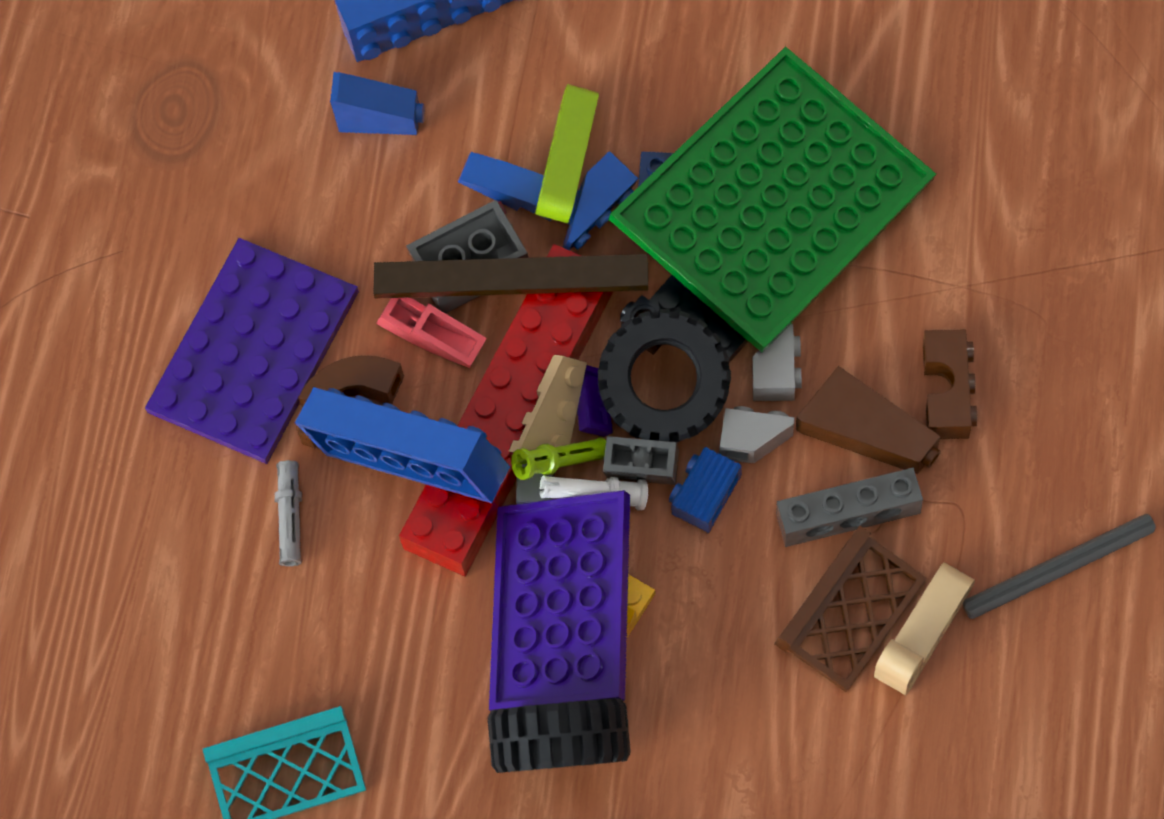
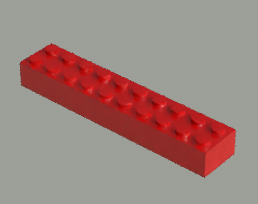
[399,244,614,577]

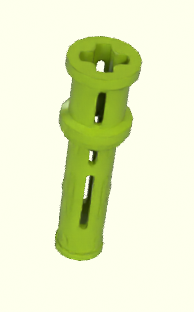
[511,437,606,480]

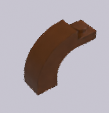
[296,356,404,449]

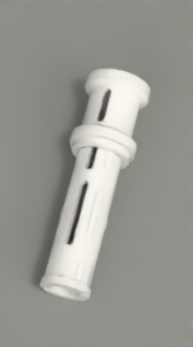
[540,475,648,511]

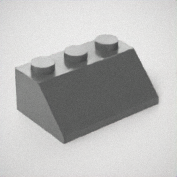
[406,200,529,313]

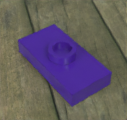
[577,365,613,437]

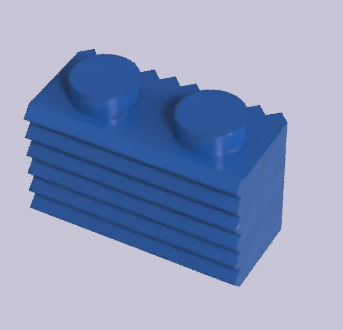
[669,447,742,533]

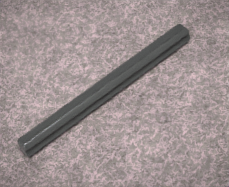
[963,514,1156,619]

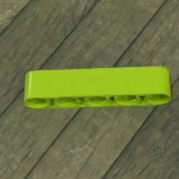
[535,84,599,224]

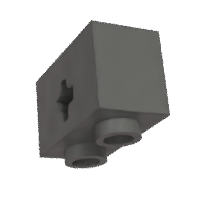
[603,436,680,485]

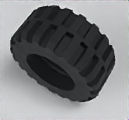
[598,309,731,443]
[487,698,631,773]

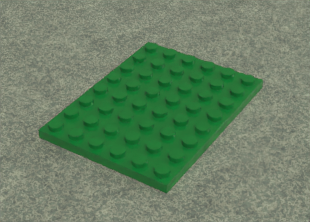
[609,46,936,353]

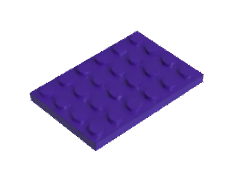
[145,238,359,464]
[489,490,630,711]

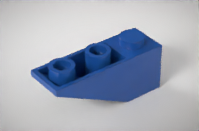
[563,151,639,251]

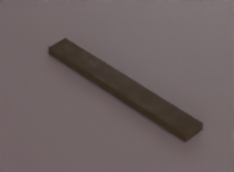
[373,254,648,299]

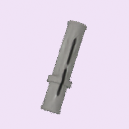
[275,460,302,567]

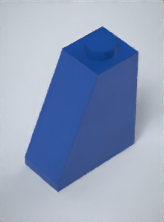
[330,72,425,135]

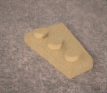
[509,355,587,452]

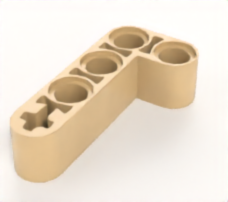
[874,562,975,696]

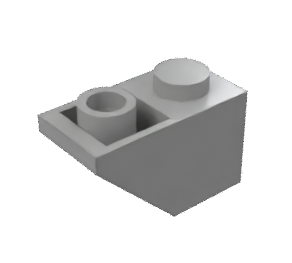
[752,324,802,401]
[719,406,795,463]

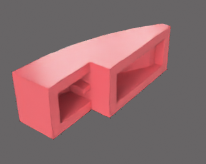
[376,298,487,368]

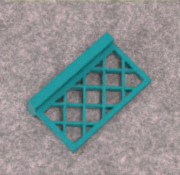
[202,706,367,819]

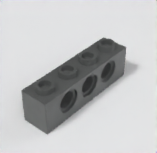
[776,468,923,547]

